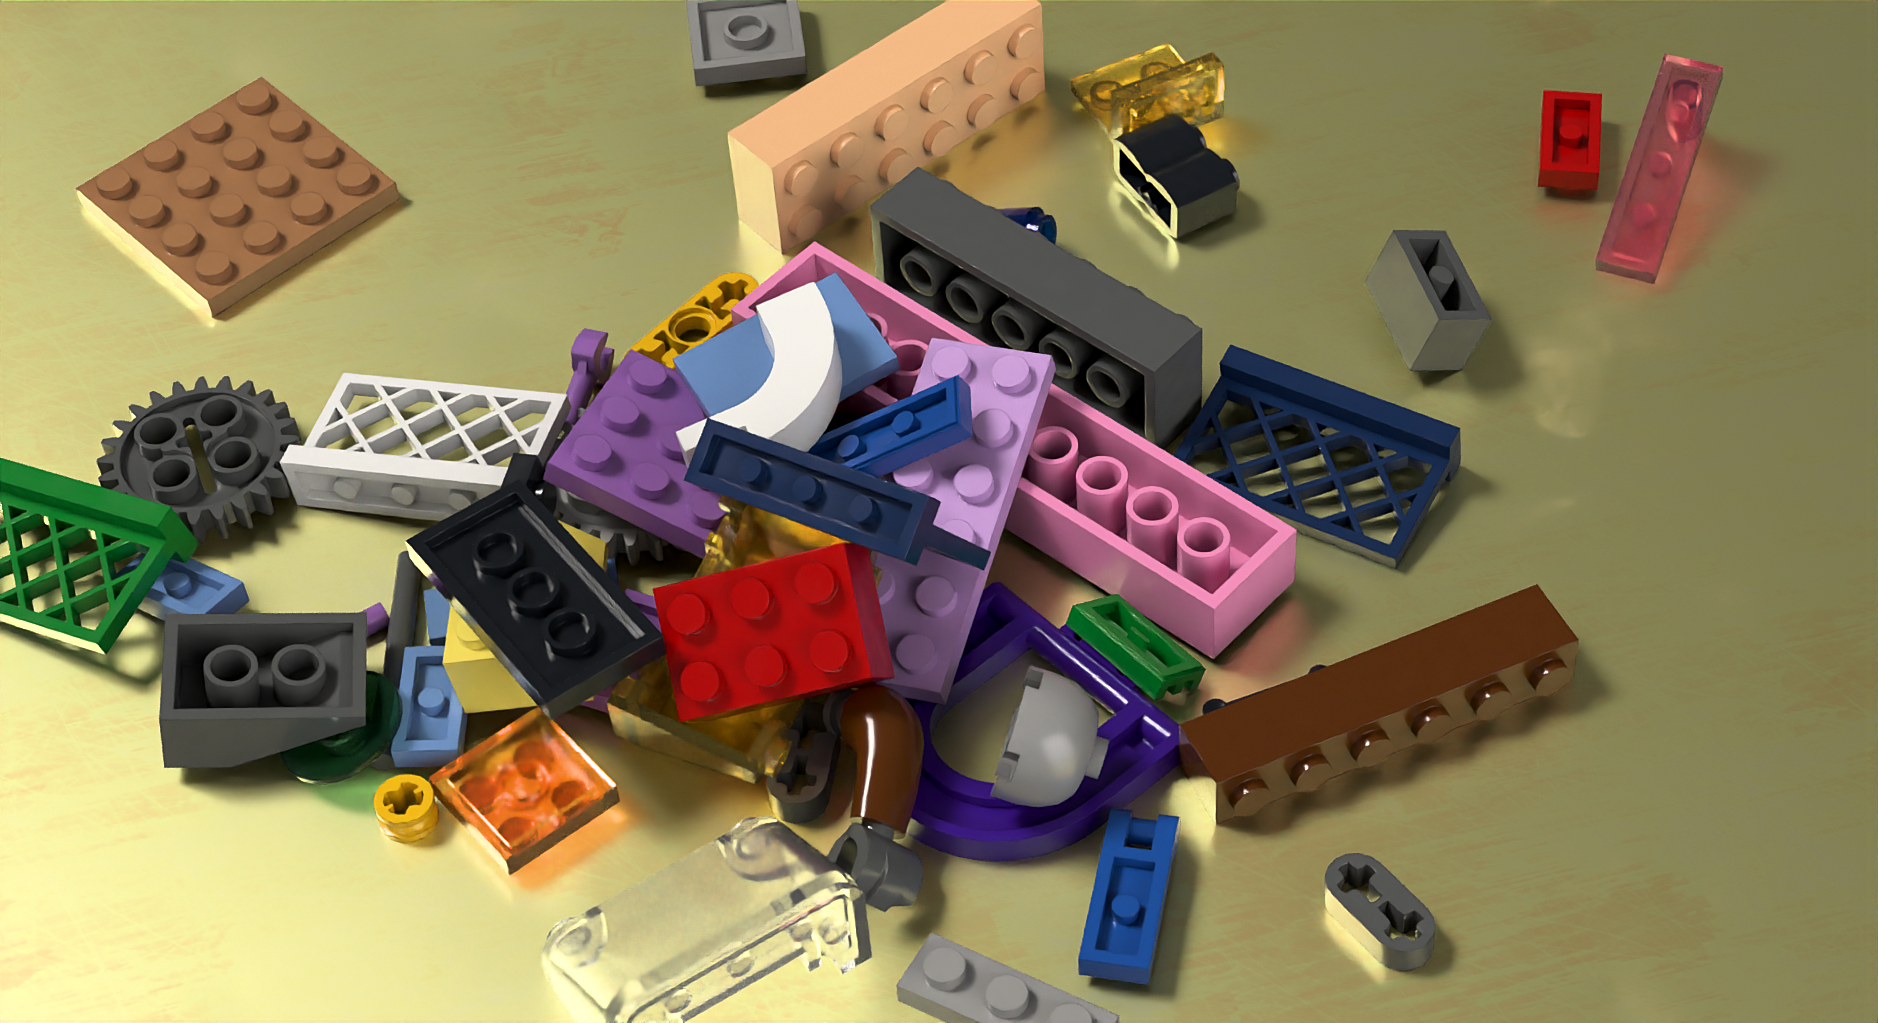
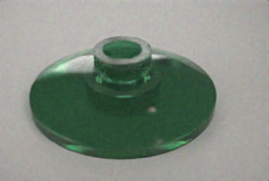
[280,670,403,784]

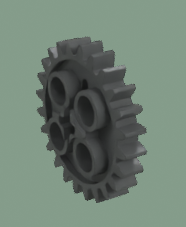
[97,376,301,544]

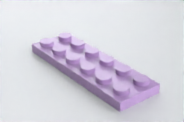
[855,338,1056,705]

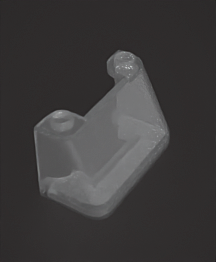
[541,816,872,1023]

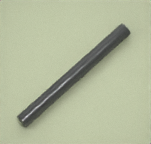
[370,551,422,770]

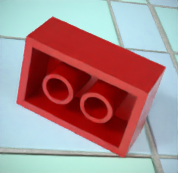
[653,542,895,722]

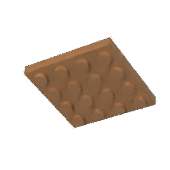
[76,77,400,318]

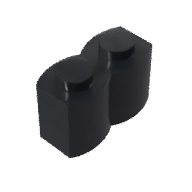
[1113,113,1240,238]

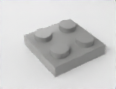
[686,0,807,87]

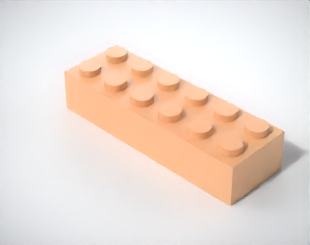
[727,0,1045,254]

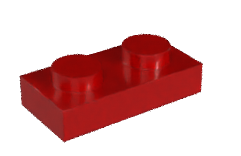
[1538,90,1602,190]

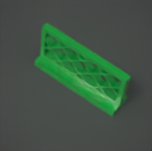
[0,458,199,655]

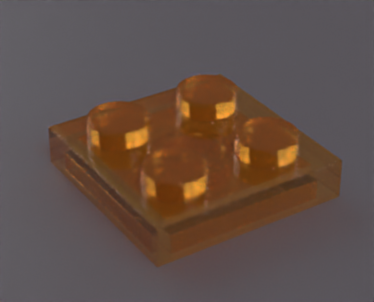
[428,706,620,876]

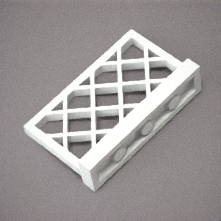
[280,373,572,521]

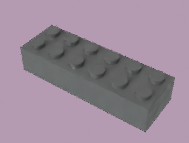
[870,167,1202,450]

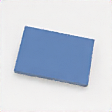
[673,272,900,418]

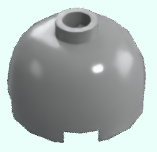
[990,666,1109,808]

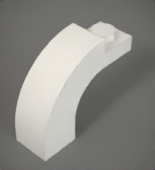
[676,281,843,469]

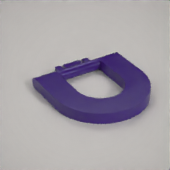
[904,582,1179,862]

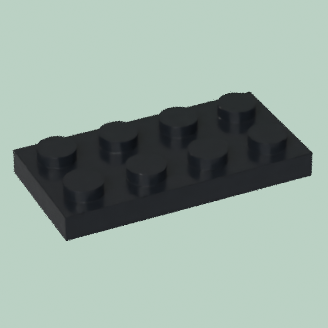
[406,479,667,720]

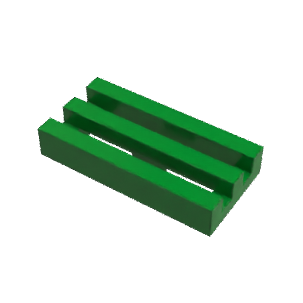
[1066,594,1206,700]

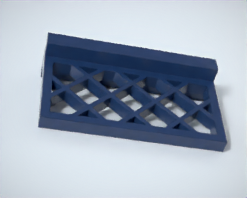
[1174,344,1461,569]
[684,418,991,571]

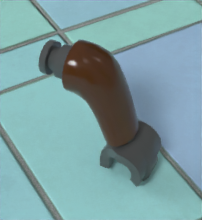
[820,683,924,912]

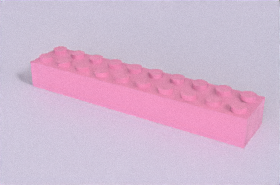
[731,241,1297,659]

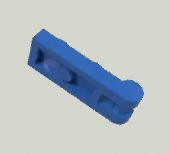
[1078,808,1181,985]

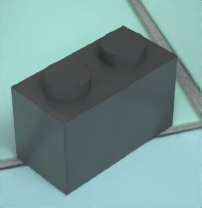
[1365,230,1492,371]

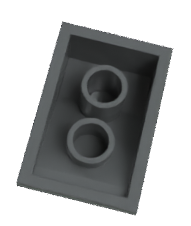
[159,612,367,768]

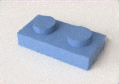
[117,553,250,621]
[391,646,468,768]

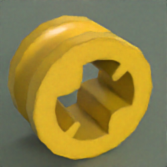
[373,774,439,843]

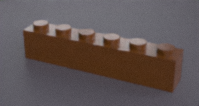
[1179,584,1579,824]

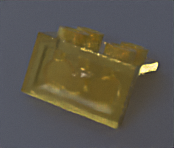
[1071,44,1224,143]

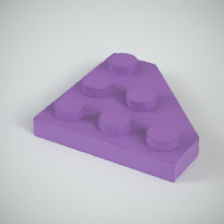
[543,349,747,564]

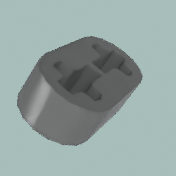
[766,702,841,824]
[1324,853,1436,971]

